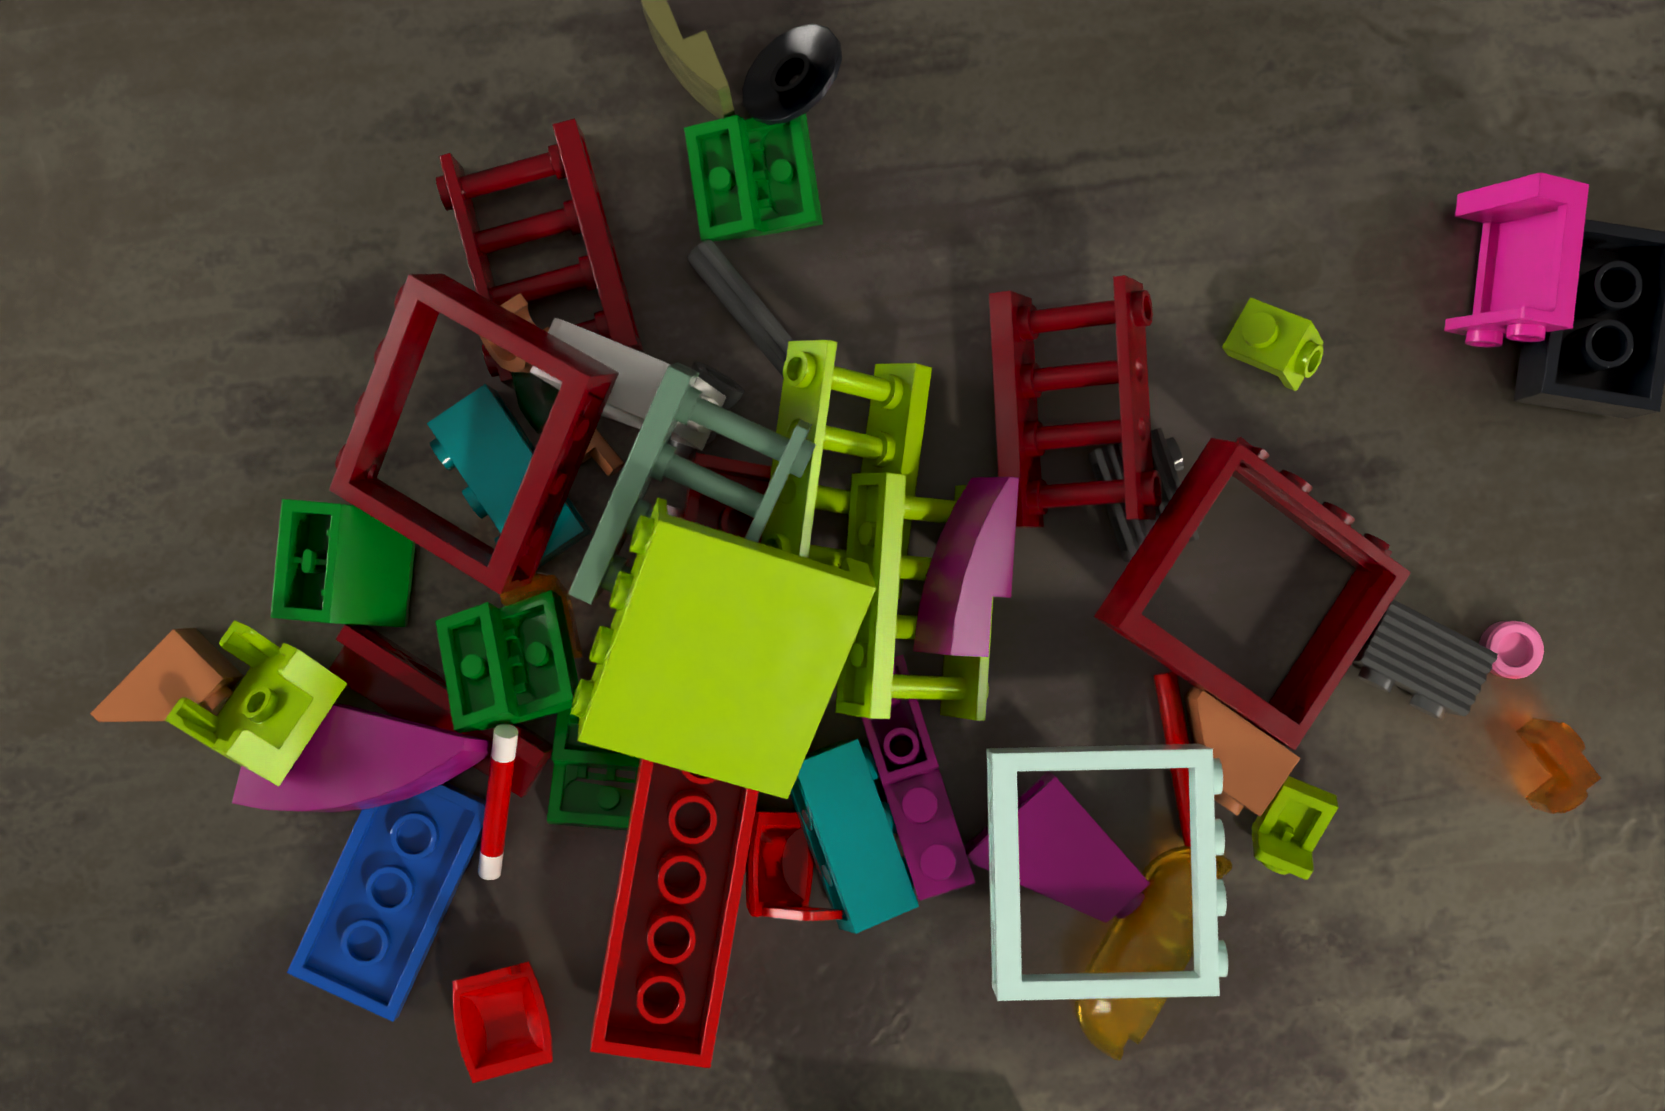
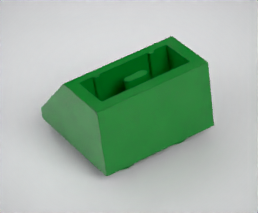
[270,499,415,627]

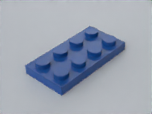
[287,782,486,1022]

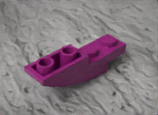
[861,655,976,902]

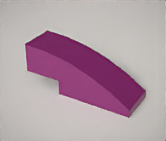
[913,477,1019,657]

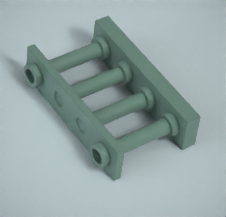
[568,362,816,604]

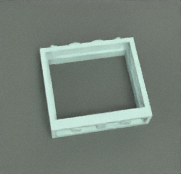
[986,744,1228,1001]

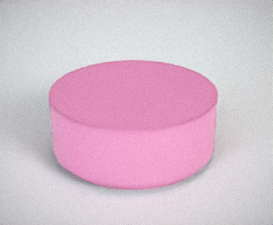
[1479,621,1544,679]

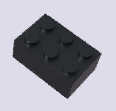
[1514,219,1665,419]

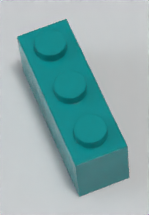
[427,384,592,569]
[790,739,919,934]

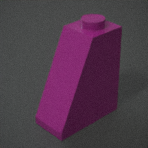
[964,771,1150,923]

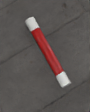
[478,724,518,880]

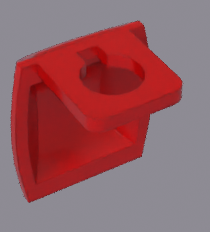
[745,812,843,921]
[452,961,553,1083]

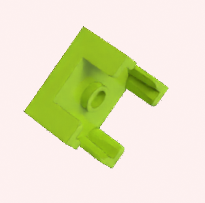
[165,620,347,787]

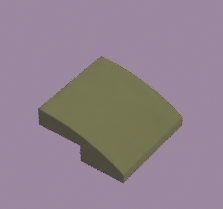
[640,0,735,119]

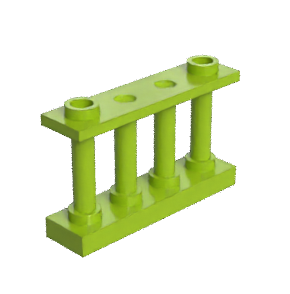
[760,340,932,599]
[836,472,994,721]

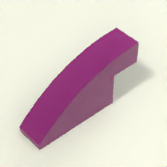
[232,703,493,812]

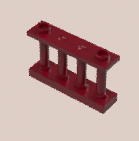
[436,118,644,389]
[989,275,1162,529]

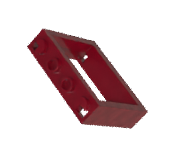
[329,273,619,595]
[1094,437,1411,750]

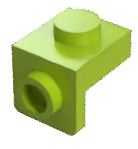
[1222,297,1323,391]
[1251,776,1339,880]

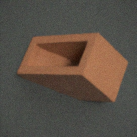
[90,628,244,722]
[1184,687,1301,817]

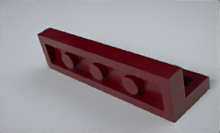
[329,624,553,798]

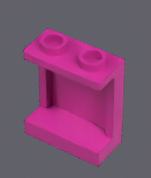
[1444,172,1589,348]

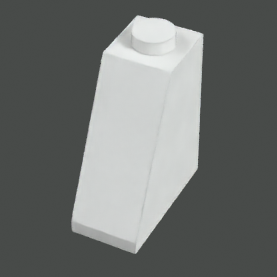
[530,318,726,450]

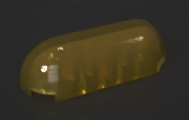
[1075,846,1232,1061]

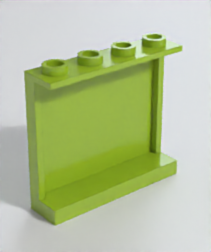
[570,498,876,799]

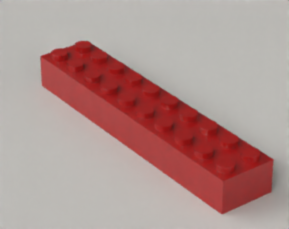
[590,453,771,1068]

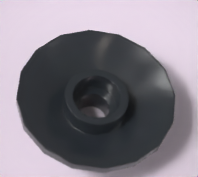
[742,24,842,125]

